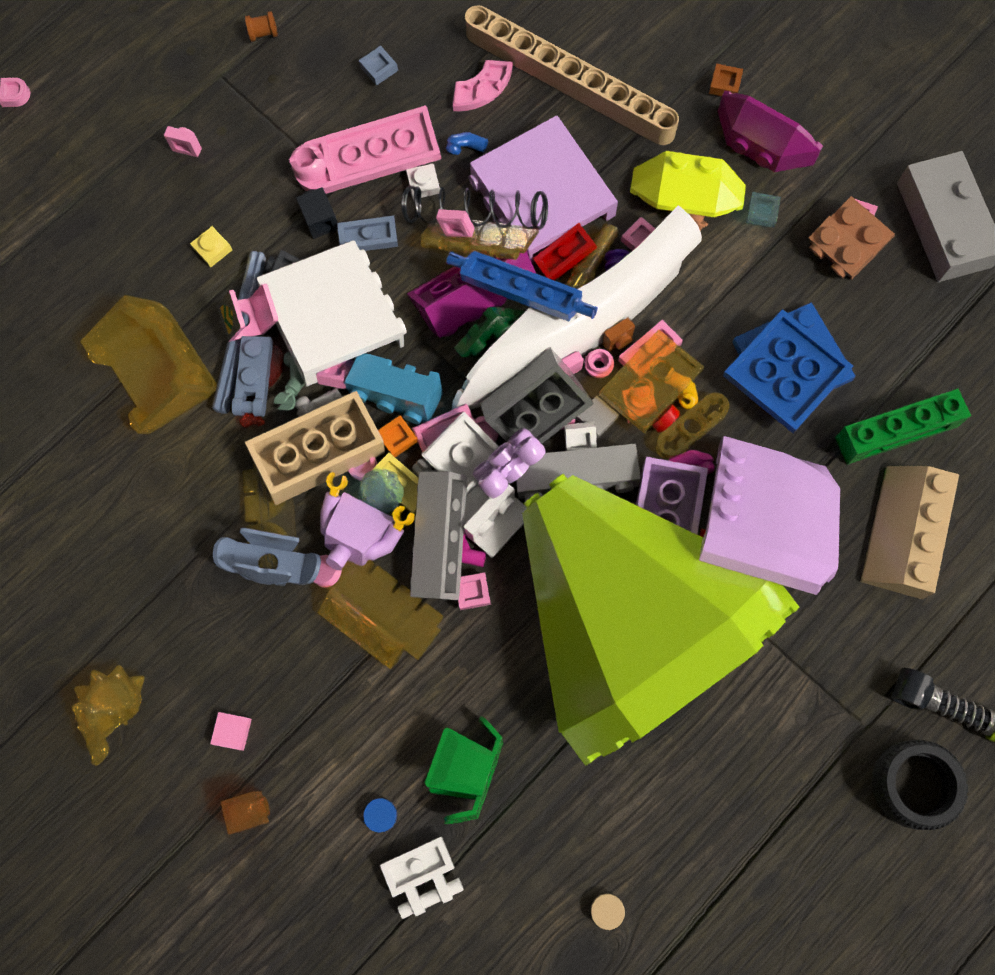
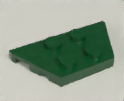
[455,307,525,358]

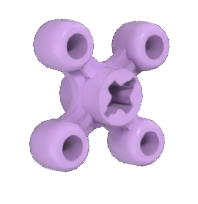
[473,428,546,499]

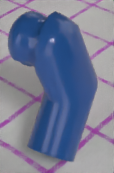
[446,132,488,155]

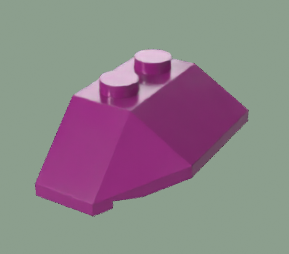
[718,91,823,172]

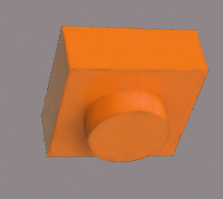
[378,415,418,457]

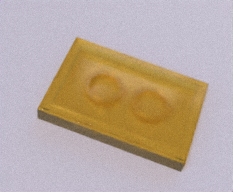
[599,329,704,433]

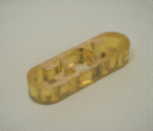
[656,393,729,460]

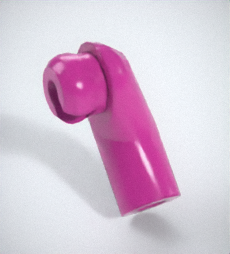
[669,450,715,474]
[462,533,486,567]

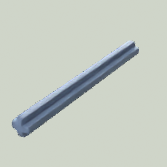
[212,251,266,414]

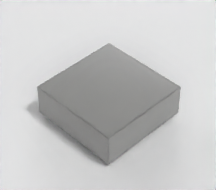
[576,396,619,438]

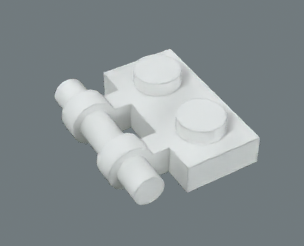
[380,836,464,919]

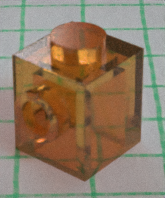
[221,791,270,835]

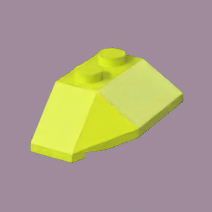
[630,151,746,217]

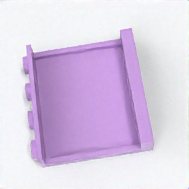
[469,116,618,263]

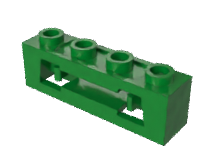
[835,389,971,465]

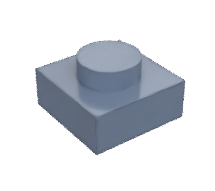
[359,46,398,85]

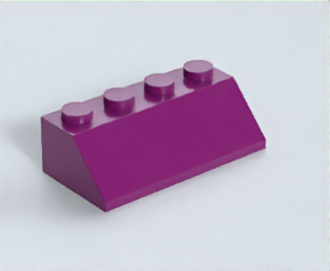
[407,237,536,338]

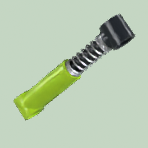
[891,667,995,742]

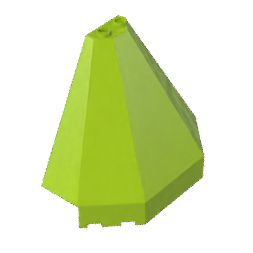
[522,473,799,766]

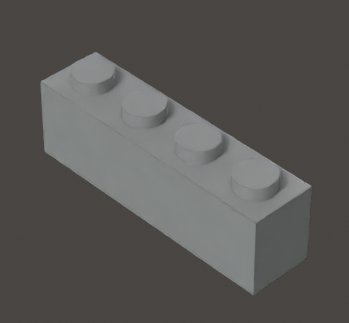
[516,444,641,502]
[410,472,467,600]

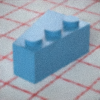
[344,353,443,424]

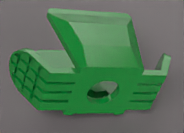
[425,716,503,824]

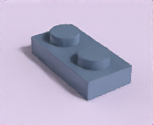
[337,216,398,251]

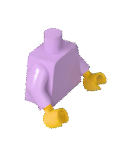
[320,472,415,571]

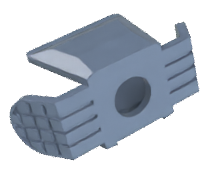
[213,528,321,586]

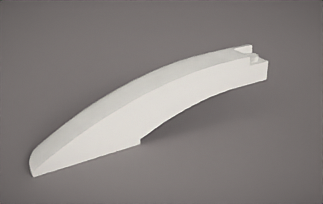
[452,205,702,410]

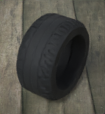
[872,740,968,830]

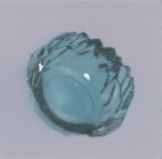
[358,469,404,514]

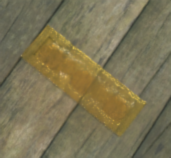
[318,587,408,670]

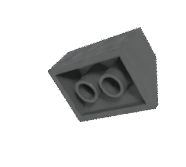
[481,347,594,444]

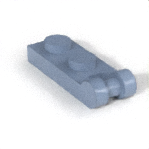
[232,336,273,417]

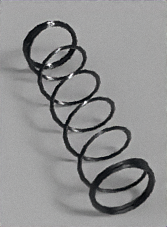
[401,185,548,230]

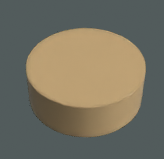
[591,893,625,930]

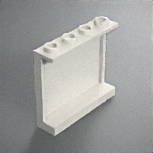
[257,240,407,386]

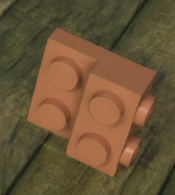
[809,196,895,280]

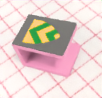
[217,284,278,342]

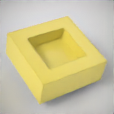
[190,226,232,267]

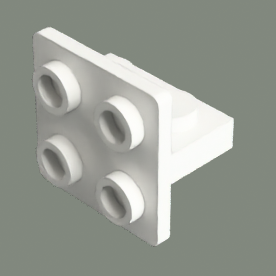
[463,484,526,557]

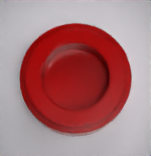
[651,404,680,433]

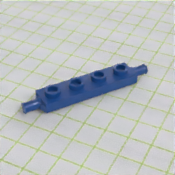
[447,251,598,322]

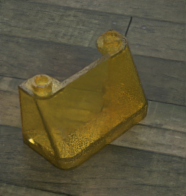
[80,295,217,434]

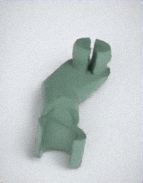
[274,352,305,410]

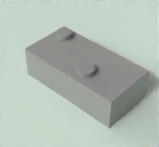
[897,151,995,282]

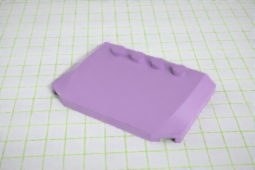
[699,436,840,595]

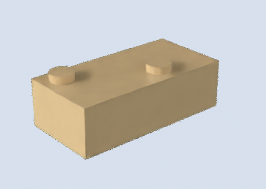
[245,391,385,506]

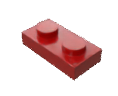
[533,223,598,281]

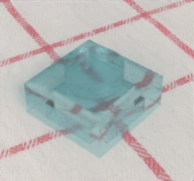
[746,192,781,228]

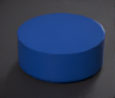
[364,798,397,832]

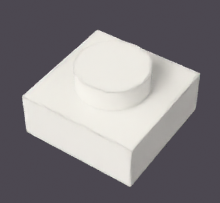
[406,164,440,200]
[564,422,597,451]

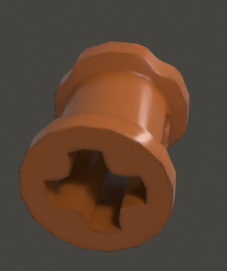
[245,11,278,42]

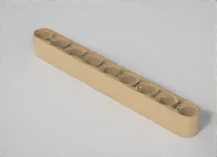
[465,5,679,145]

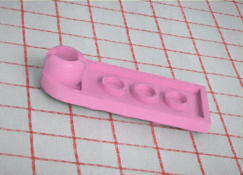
[289,105,442,194]

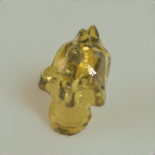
[72,665,145,766]

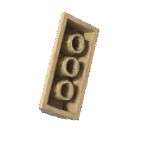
[860,466,959,599]

